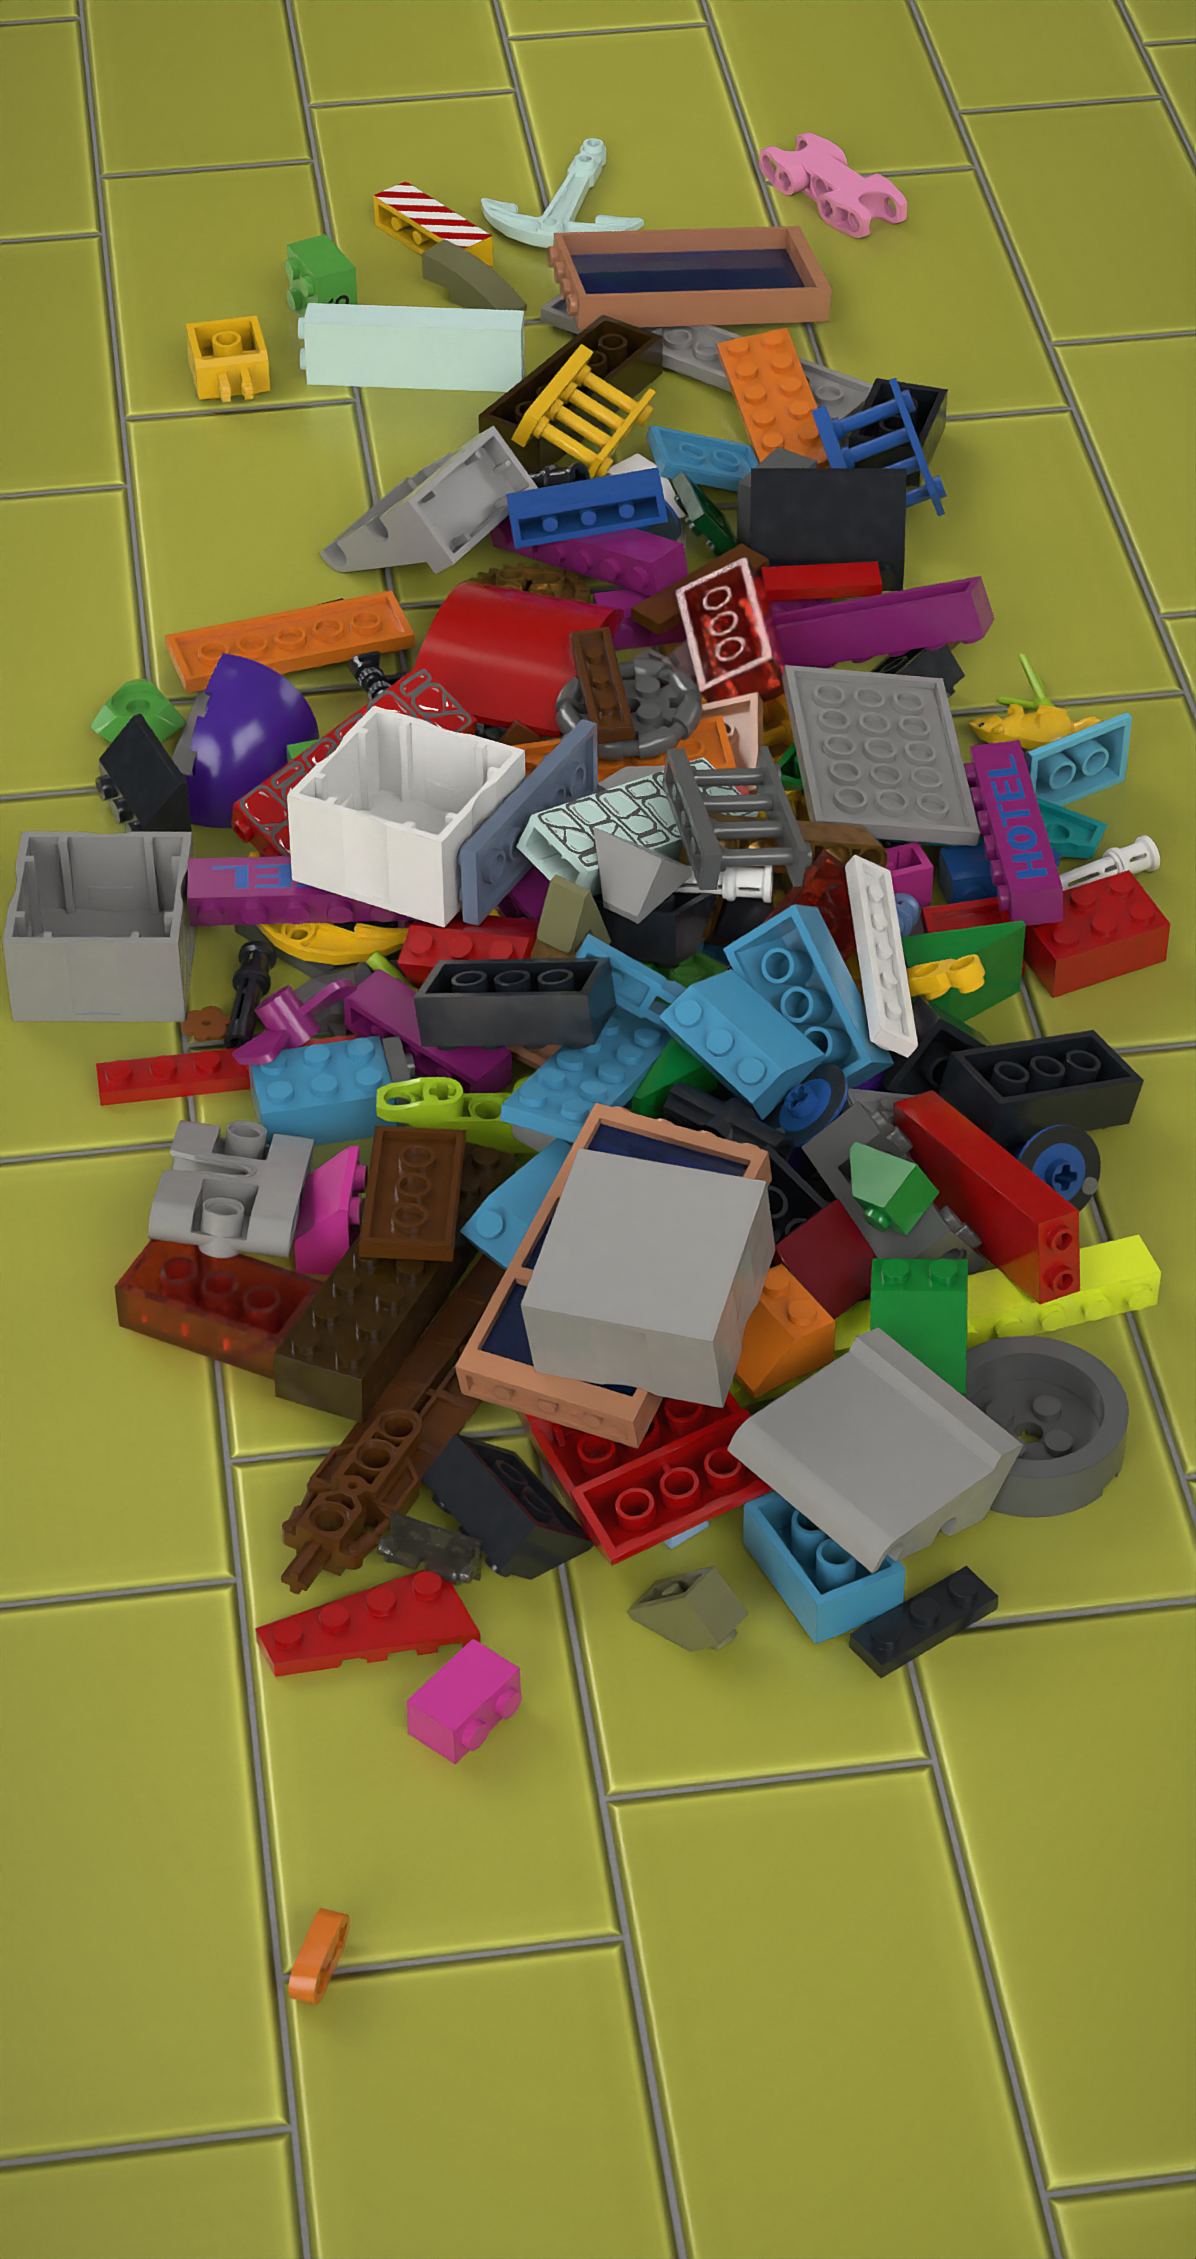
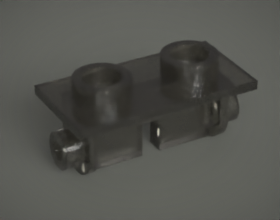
[377,1511,483,1586]

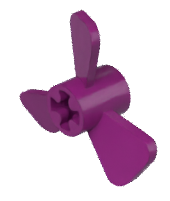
[232,979,357,1065]

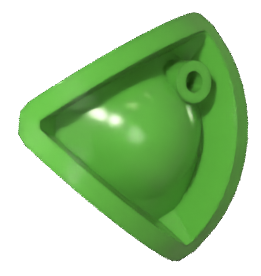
[90,679,186,742]

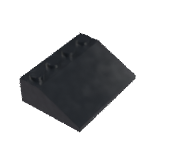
[749,468,907,591]

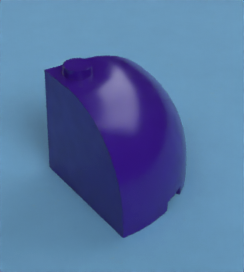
[186,653,319,828]

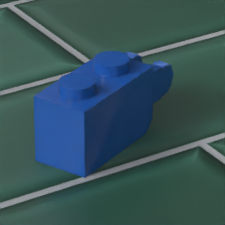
[938,843,1061,904]

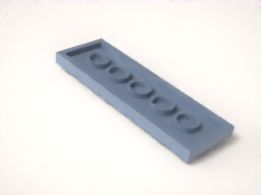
[457,719,598,926]

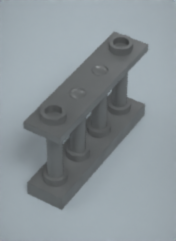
[662,746,812,890]

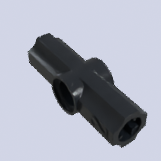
[663,1082,795,1164]

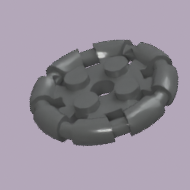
[555,657,703,761]

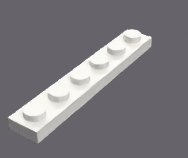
[845,854,918,1058]

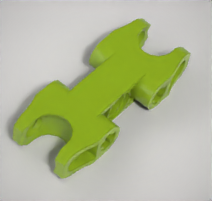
[376,1076,540,1166]

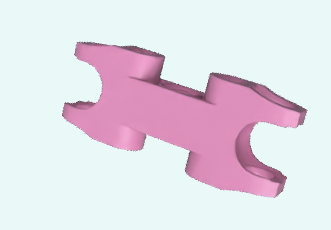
[759,132,907,238]

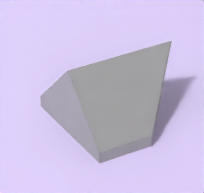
[593,827,693,924]

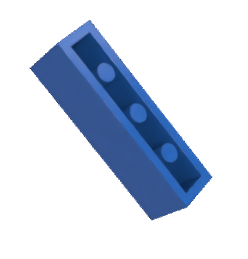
[506,467,668,549]

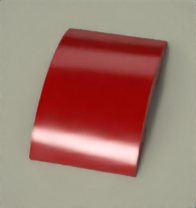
[413,581,624,738]
[495,1339,774,1566]

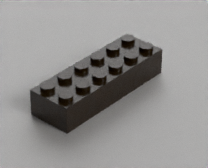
[478,315,663,472]

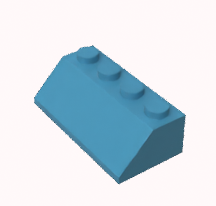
[723,904,894,1088]

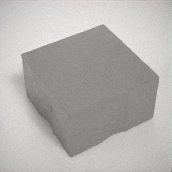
[2,831,197,1022]
[521,1148,775,1408]

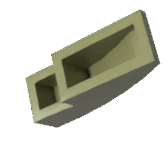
[422,239,527,312]

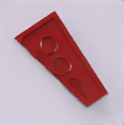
[255,1564,481,1677]

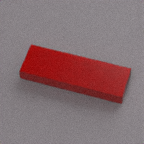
[761,562,882,602]

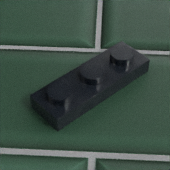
[849,1566,999,1678]

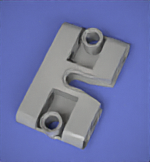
[148,1120,315,1258]

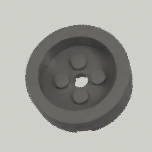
[966,1336,1129,1518]

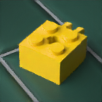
[185,315,270,403]

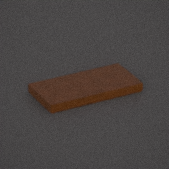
[359,1126,466,1262]

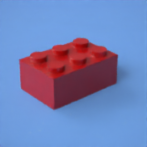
[1023,870,1171,998]

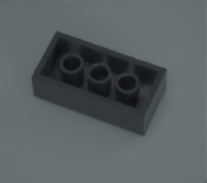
[413,957,616,1051]
[938,1030,1144,1146]

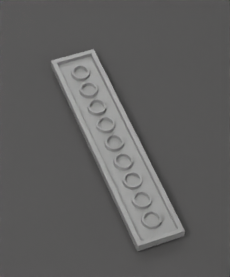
[541,277,873,420]

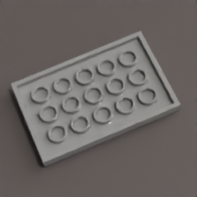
[782,665,980,846]

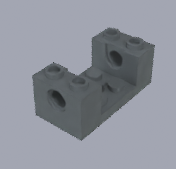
[801,1101,987,1275]

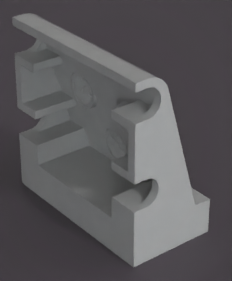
[319,426,538,574]
[727,1327,1023,1573]

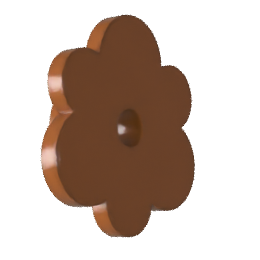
[181,1006,230,1042]

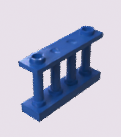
[812,378,947,516]

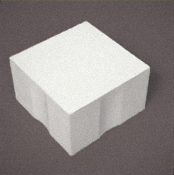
[287,706,525,928]

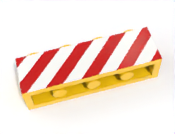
[373,181,494,267]

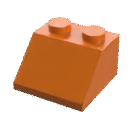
[734,1263,836,1398]

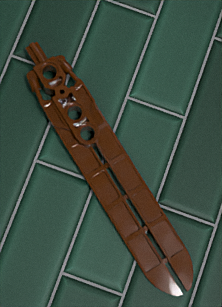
[281,1254,528,1595]

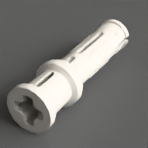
[1059,835,1160,891]
[674,865,773,903]

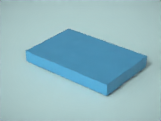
[646,425,759,492]

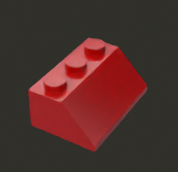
[397,912,552,989]

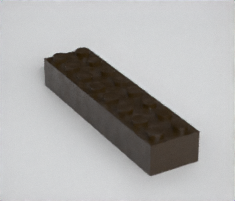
[274,1141,516,1423]

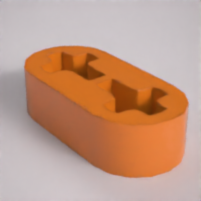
[288,1908,350,2005]

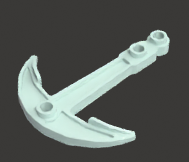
[481,138,644,248]

